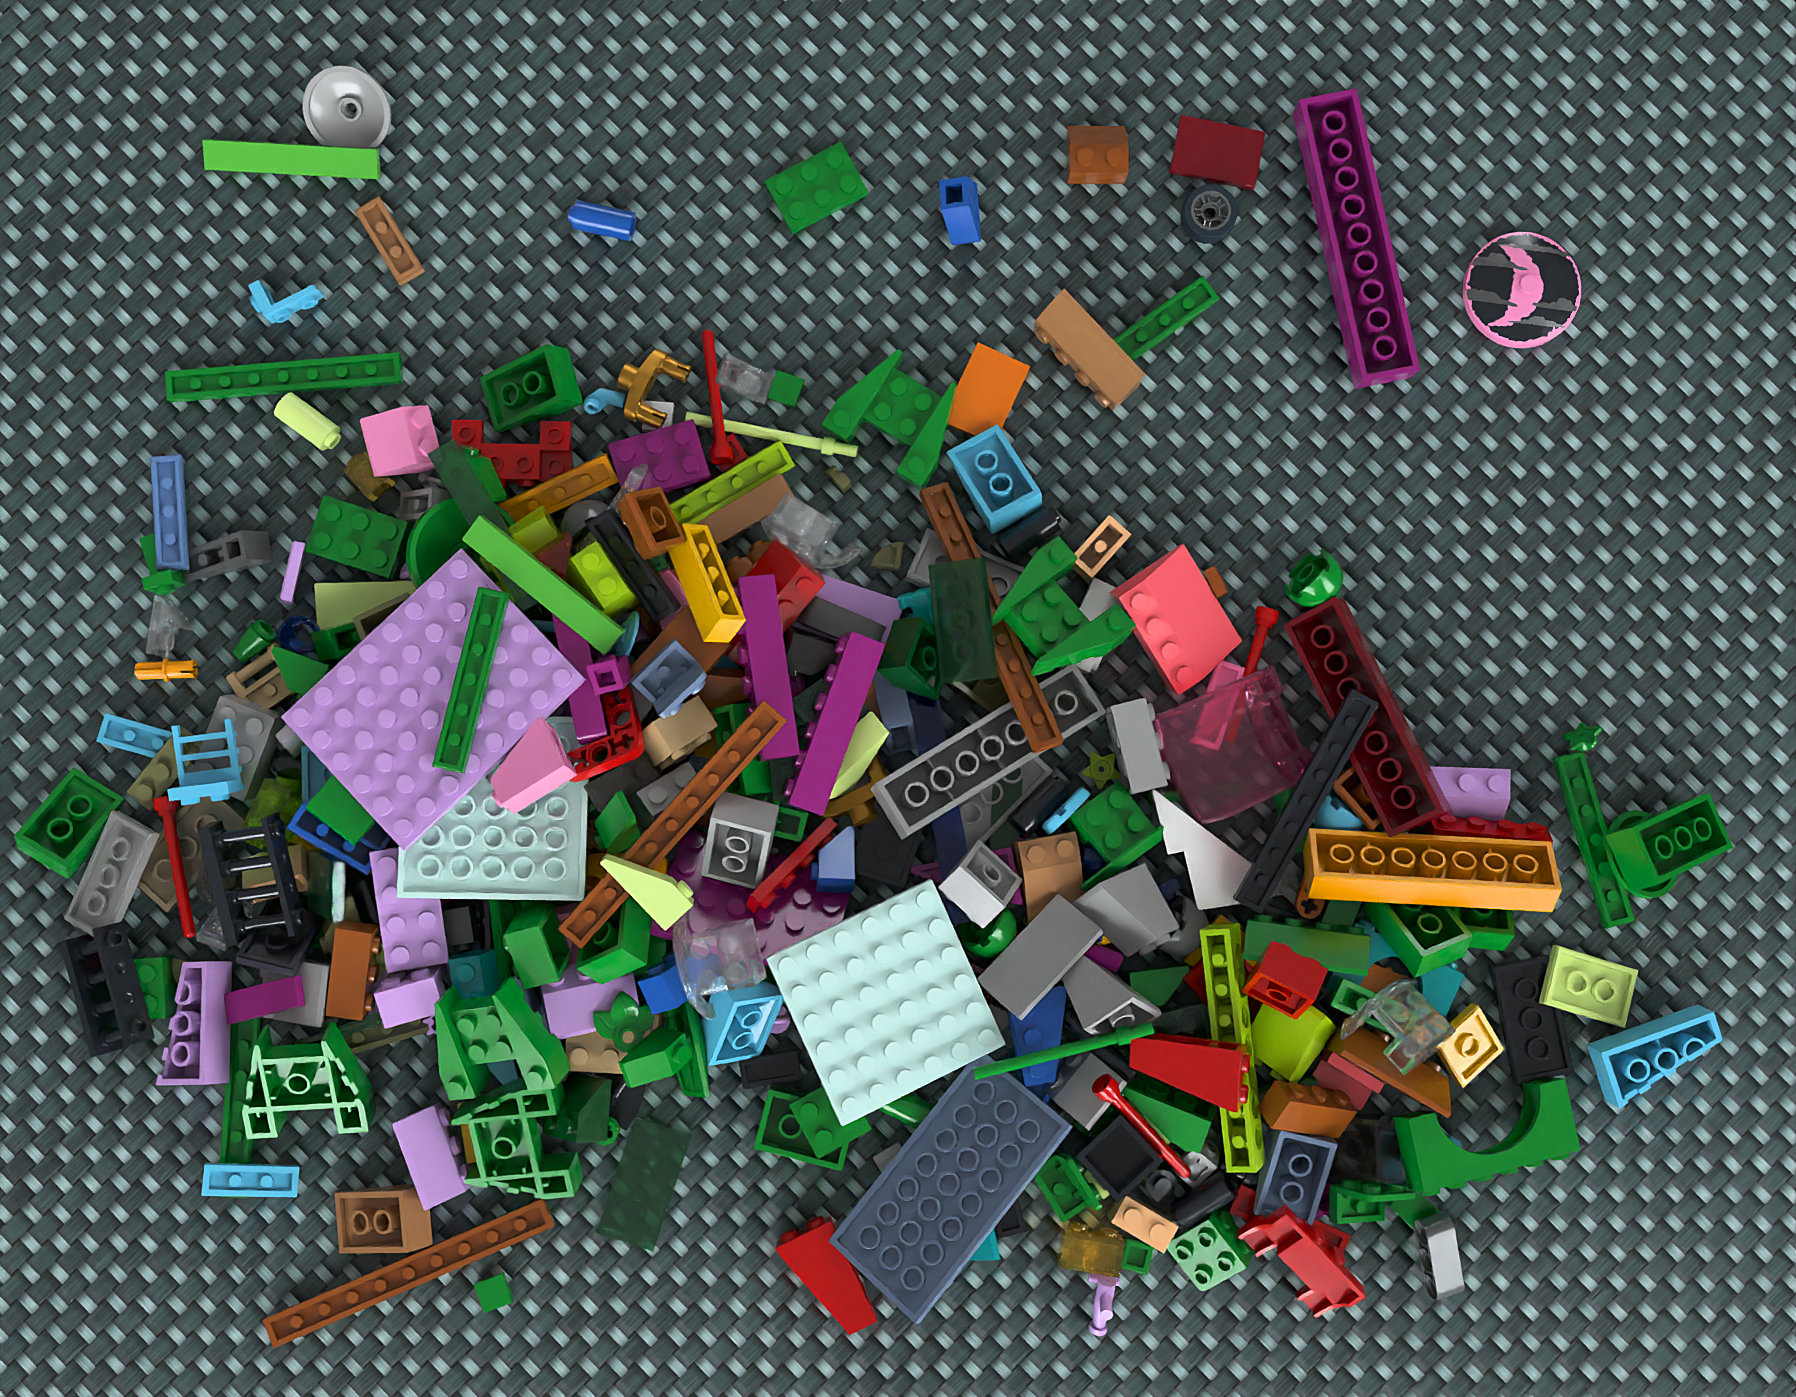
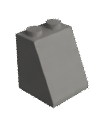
[624,762,706,829]
[1071,863,1180,957]
[1061,955,1162,1046]
[260,958,339,1028]

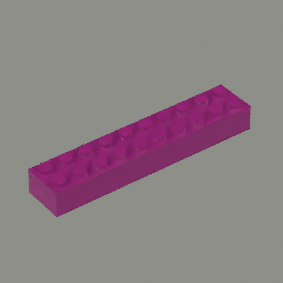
[1292,88,1420,389]

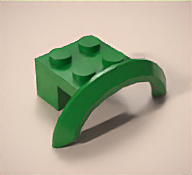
[1065,781,1164,890]

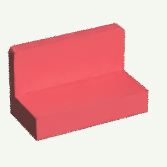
[1310,1049,1385,1110]

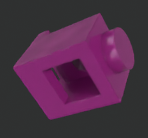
[586,653,633,695]

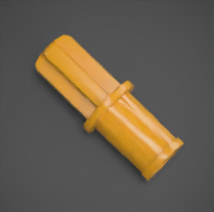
[134,658,198,682]

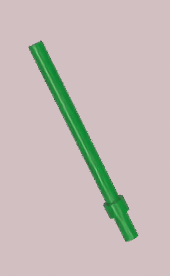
[973,1022,1154,1080]

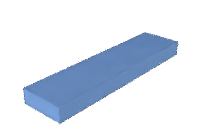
[150,454,190,572]

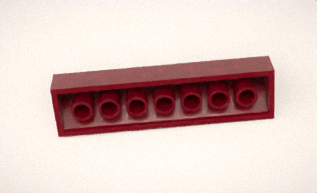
[1284,596,1452,838]

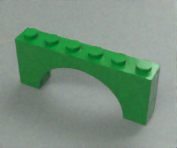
[1393,1077,1581,1196]

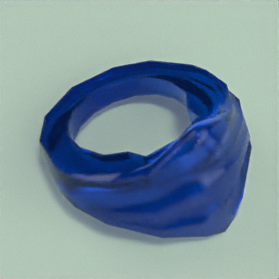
[276,615,320,653]

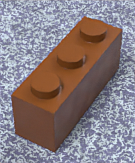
[325,920,383,1021]
[1257,1080,1357,1139]

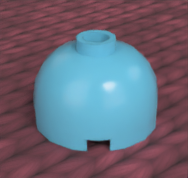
[1312,788,1365,831]

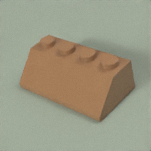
[1034,289,1145,411]

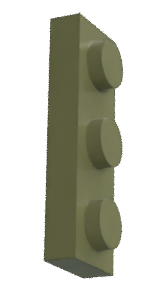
[127,726,202,811]

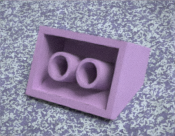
[1421,766,1511,827]
[539,964,640,1040]
[392,1102,472,1211]

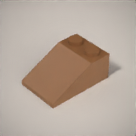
[1011,831,1084,926]
[334,1184,433,1253]

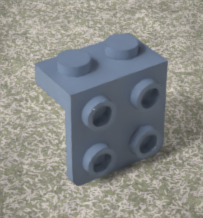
[630,638,707,719]

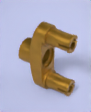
[617,349,692,429]
[820,752,890,827]

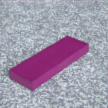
[224,975,305,1024]

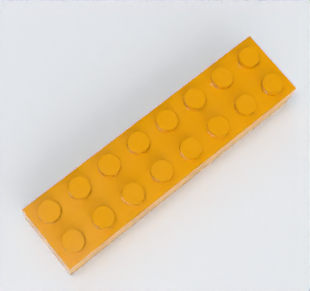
[1303,828,1562,912]

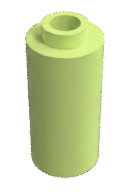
[274,392,341,451]

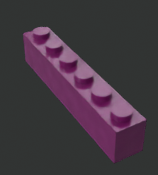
[732,574,800,762]
[782,631,885,816]

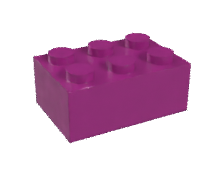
[608,419,712,496]

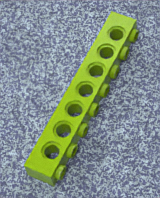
[1200,923,1266,1173]

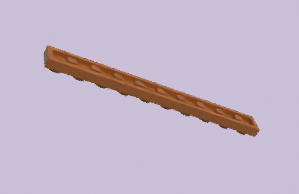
[919,482,1064,754]
[558,699,787,949]
[262,1198,556,1348]

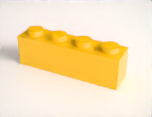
[668,523,746,643]

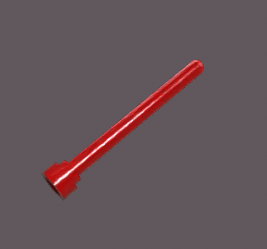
[702,329,734,465]
[1223,606,1280,744]
[152,796,196,938]
[1092,1074,1191,1178]

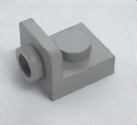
[1171,1139,1221,1188]

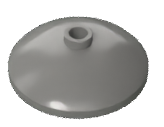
[302,65,391,148]

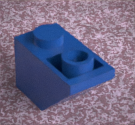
[939,176,981,246]

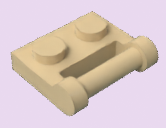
[226,643,296,709]

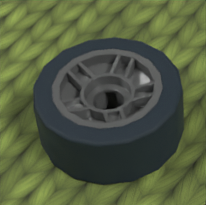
[1180,184,1238,244]

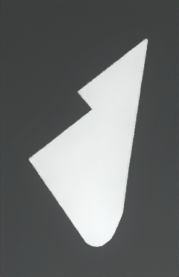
[1152,790,1251,910]

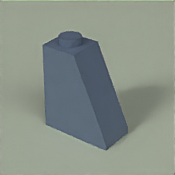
[873,663,918,754]

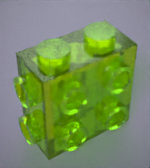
[241,776,303,849]

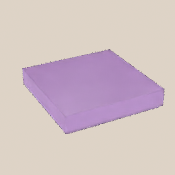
[280,541,305,605]

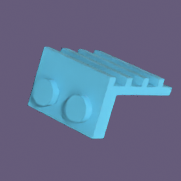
[167,718,245,805]

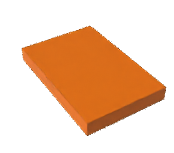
[948,343,1030,437]

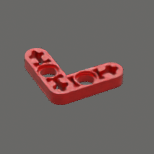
[567,684,645,783]

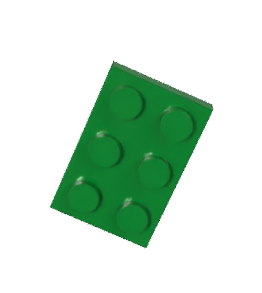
[765,142,868,234]

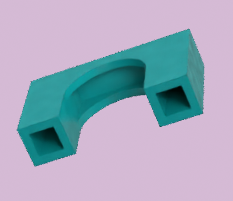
[1321,919,1464,1039]

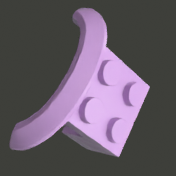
[368,957,450,1028]

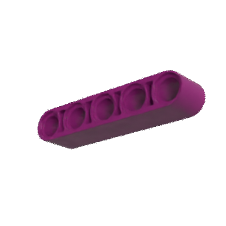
[552,594,611,746]

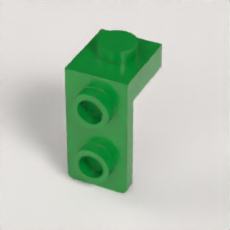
[140,533,186,596]

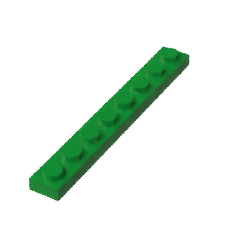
[165,352,404,403]

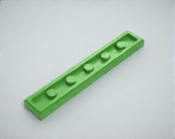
[202,139,381,179]
[462,515,625,655]

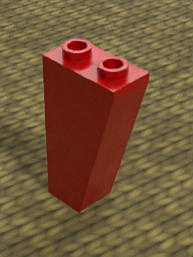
[1129,1032,1251,1112]
[775,1215,877,1335]

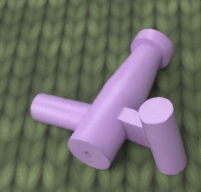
[1088,1270,1120,1336]

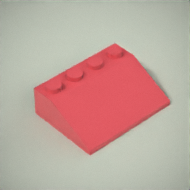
[1109,544,1242,695]

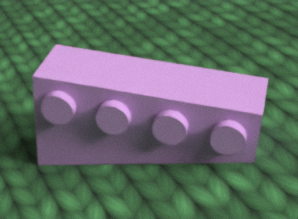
[156,961,232,1085]

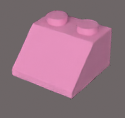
[360,405,443,477]

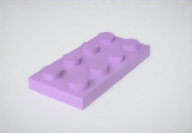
[369,847,449,973]

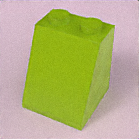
[479,505,574,603]
[562,541,641,621]
[1251,1003,1337,1083]

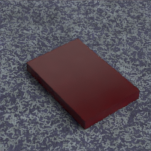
[1169,115,1266,190]

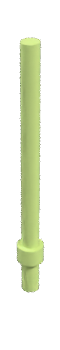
[685,412,858,457]

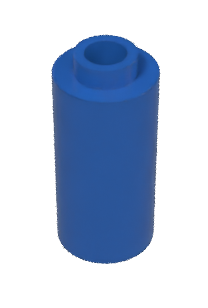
[568,200,636,241]

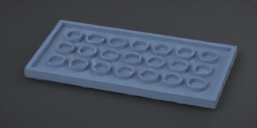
[828,1054,1073,1324]

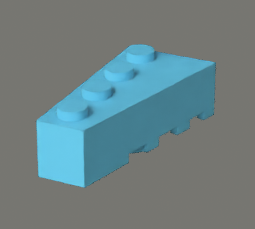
[1587,1004,1723,1109]

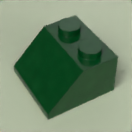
[877,616,954,700]
[542,1071,612,1143]

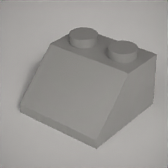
[938,840,1023,928]
[1043,1051,1127,1130]

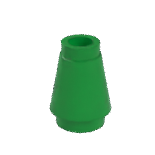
[232,619,277,663]

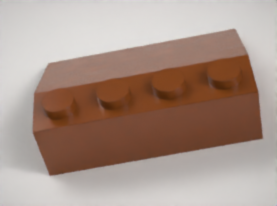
[1324,1014,1451,1118]

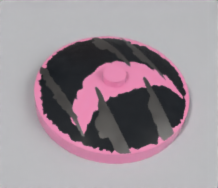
[1463,232,1581,348]

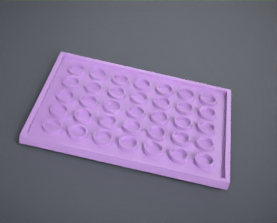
[281,549,586,851]

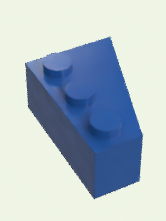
[286,801,391,875]
[638,943,744,1015]
[1006,986,1067,1087]

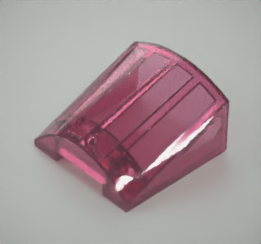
[1153,664,1312,825]

